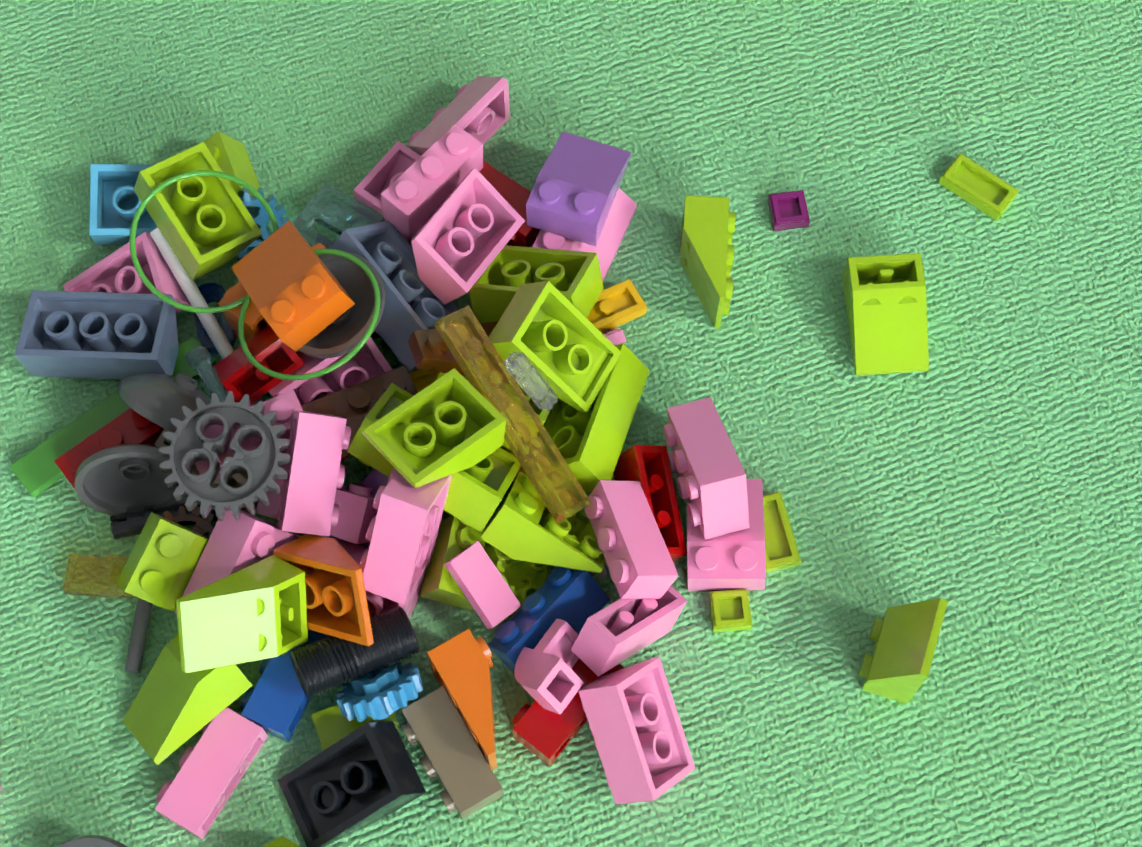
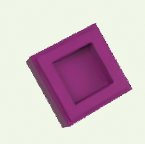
[767,190,810,231]

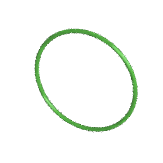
[129,170,279,313]
[238,249,381,381]

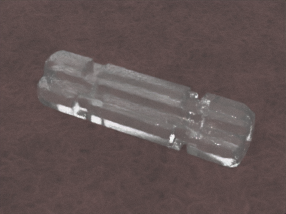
[504,351,558,411]

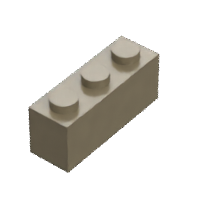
[400,686,504,820]

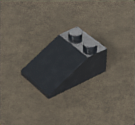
[278,721,426,847]

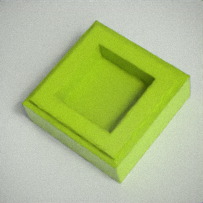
[708,589,752,632]

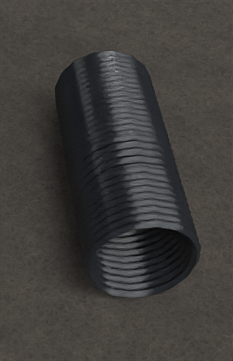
[289,606,419,699]

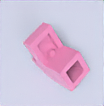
[514,619,584,715]

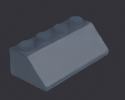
[330,221,472,373]
[14,290,179,380]

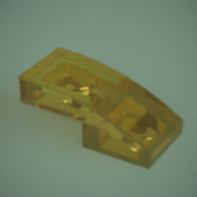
[63,553,138,598]

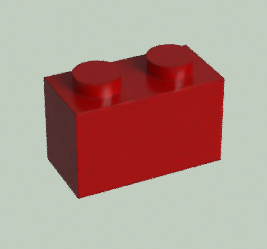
[214,325,305,404]

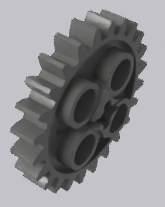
[159,391,291,521]

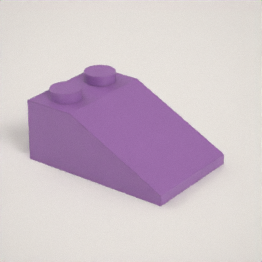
[526,131,631,247]

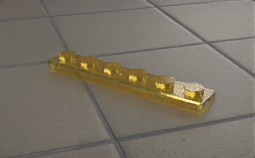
[434,305,592,524]

